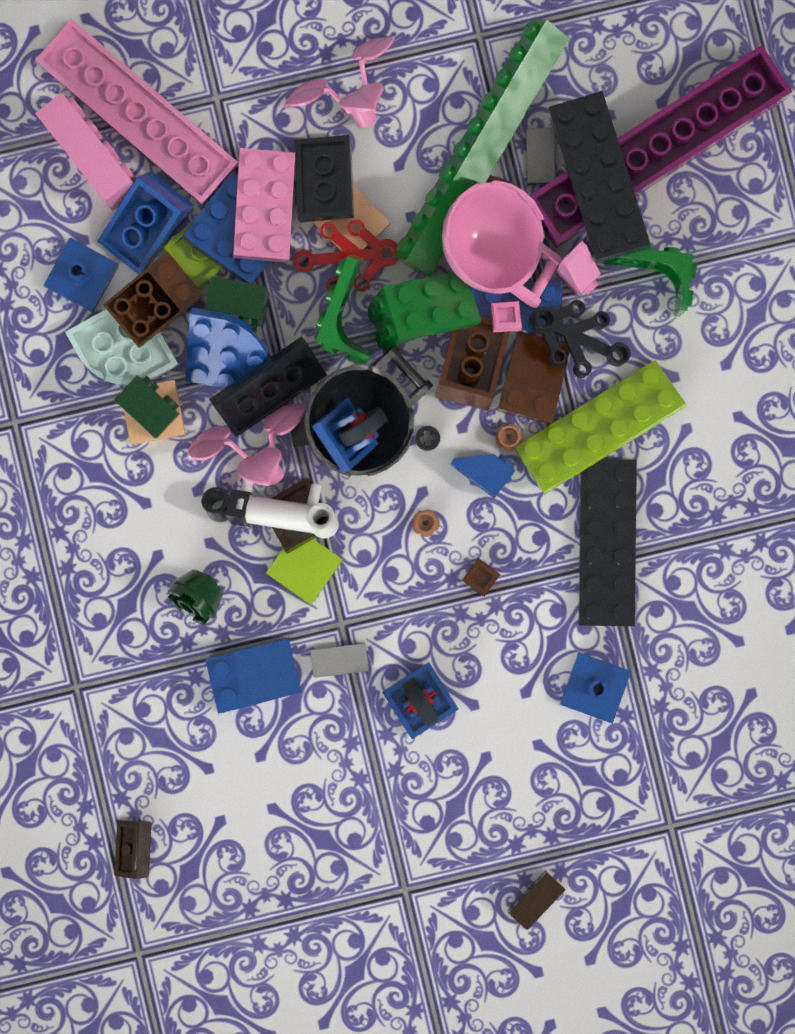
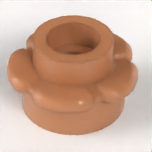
[495,424,523,451]
[412,510,440,537]

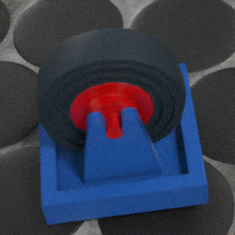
[312,398,387,473]
[382,662,459,739]

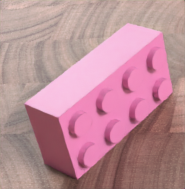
[35,92,136,211]

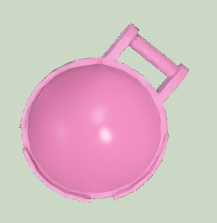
[442,181,563,308]

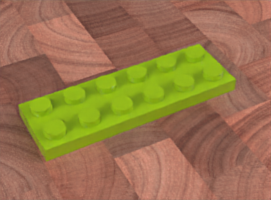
[514,360,686,495]

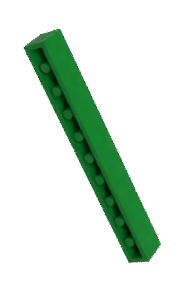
[394,18,570,277]

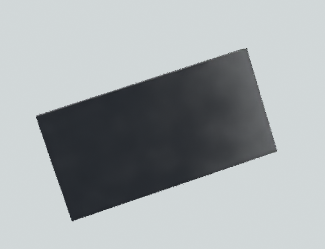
[209,336,327,437]

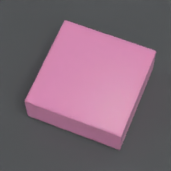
[491,301,522,332]

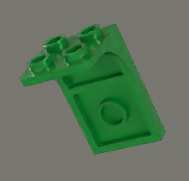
[598,245,697,317]
[316,254,375,364]
[368,272,481,353]

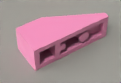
[555,241,601,297]

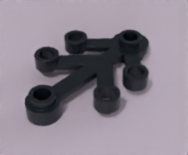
[529,300,631,378]

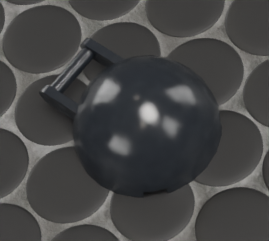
[304,344,433,477]

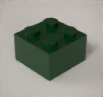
[205,276,270,330]
[114,375,180,439]

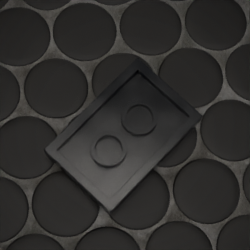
[295,135,354,223]

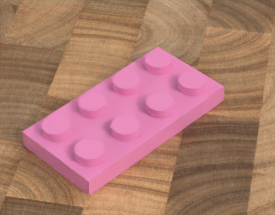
[233,148,295,263]

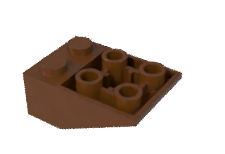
[103,252,204,348]

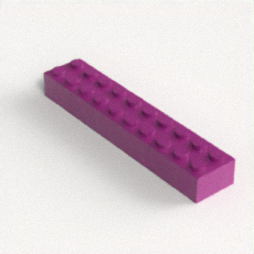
[529,45,792,248]

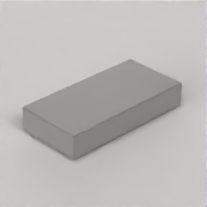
[526,128,555,185]
[310,643,369,678]

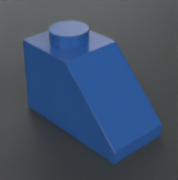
[450,454,515,498]

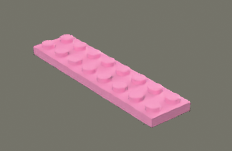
[35,19,238,206]

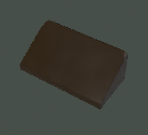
[114,820,152,879]
[507,870,566,930]

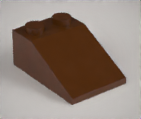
[435,316,510,411]
[497,331,570,425]

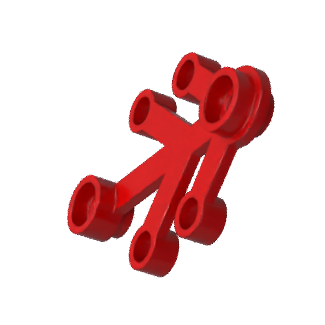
[293,219,398,292]

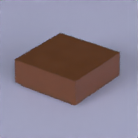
[462,558,501,597]

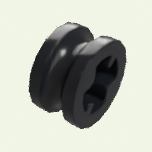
[416,426,440,451]

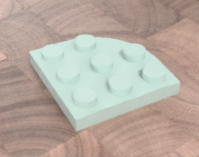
[65,309,179,386]

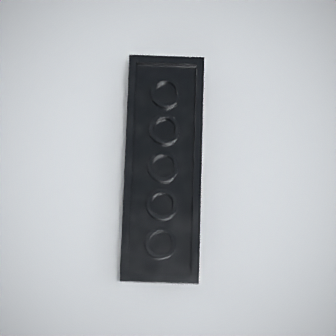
[549,91,651,263]
[578,459,637,627]

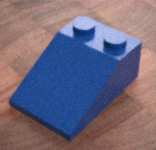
[97,171,194,275]
[205,638,302,714]

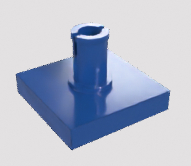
[43,238,120,313]
[560,652,631,724]

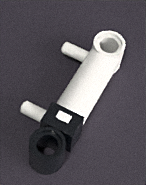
[201,479,339,538]

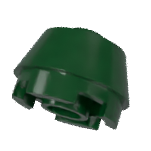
[168,569,223,625]

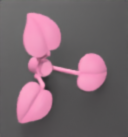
[284,36,396,128]
[187,403,307,486]

